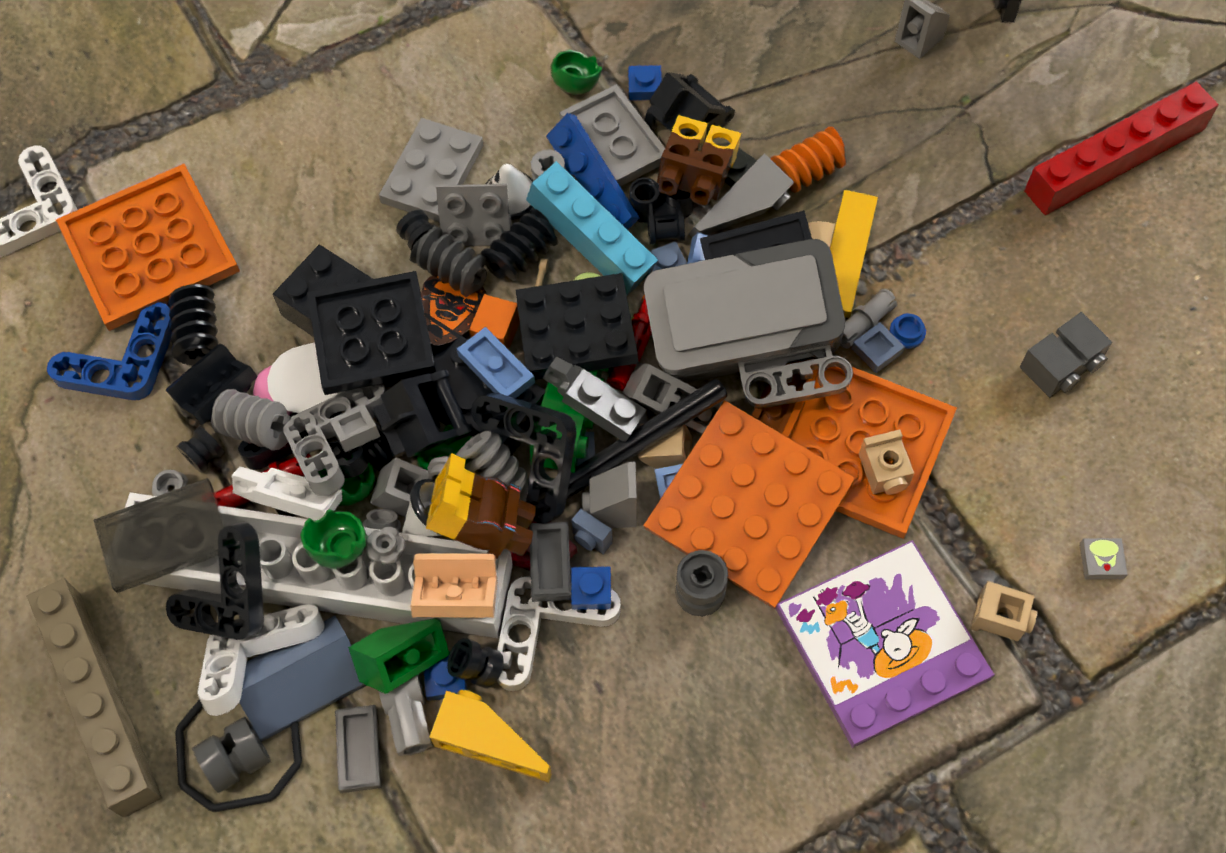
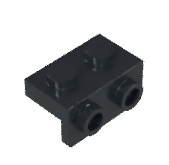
[166,344,258,425]

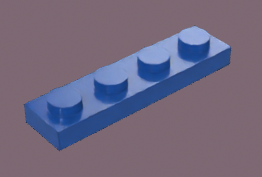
[546,113,639,230]

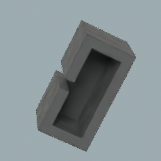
[1020,312,1112,398]

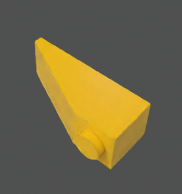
[429,690,552,782]

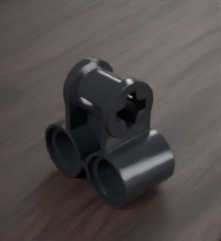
[629,178,694,245]

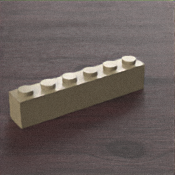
[26,578,162,818]

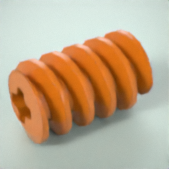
[771,127,846,193]

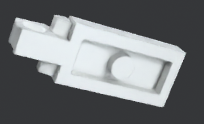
[232,466,342,521]

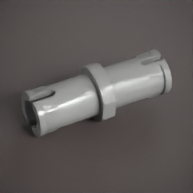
[840,289,897,348]

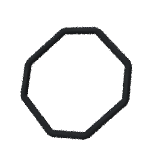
[175,699,302,812]

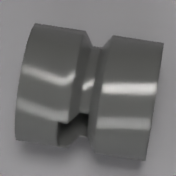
[675,550,728,617]
[192,716,271,793]

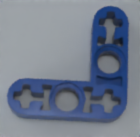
[47,302,172,400]

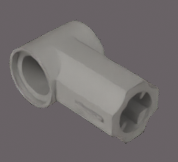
[379,674,433,756]

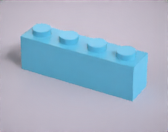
[526,161,658,296]

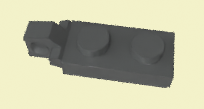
[543,357,646,442]

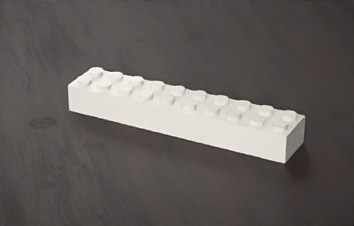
[106,492,513,638]

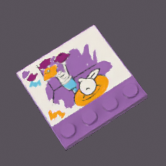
[776,540,994,748]

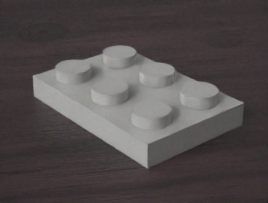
[560,84,665,186]
[379,118,484,222]

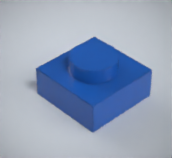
[628,65,661,101]
[571,567,611,610]
[424,655,467,701]

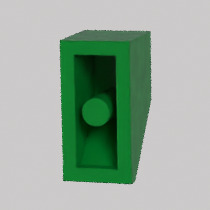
[348,618,450,694]

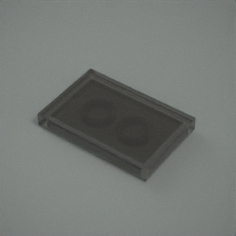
[93,478,225,593]

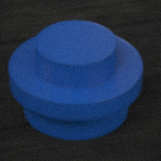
[889,313,926,349]

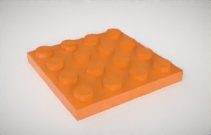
[56,164,240,331]
[782,367,957,539]
[643,400,855,609]

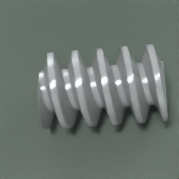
[211,389,291,450]
[456,431,529,502]

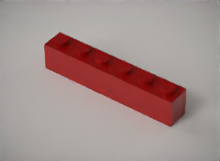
[1024,81,1219,215]

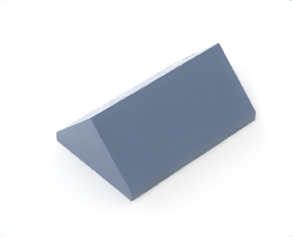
[239,615,366,742]

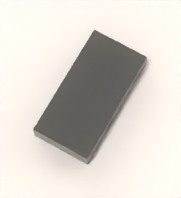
[529,522,571,602]
[335,705,382,793]

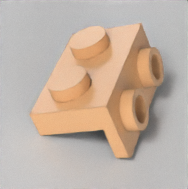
[411,554,497,618]

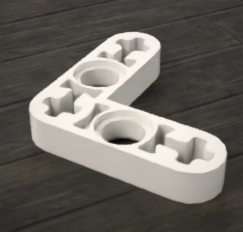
[0,146,77,258]
[497,577,621,691]
[198,604,325,716]

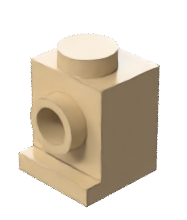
[859,430,914,495]
[970,581,1037,641]

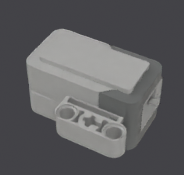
[644,239,853,408]

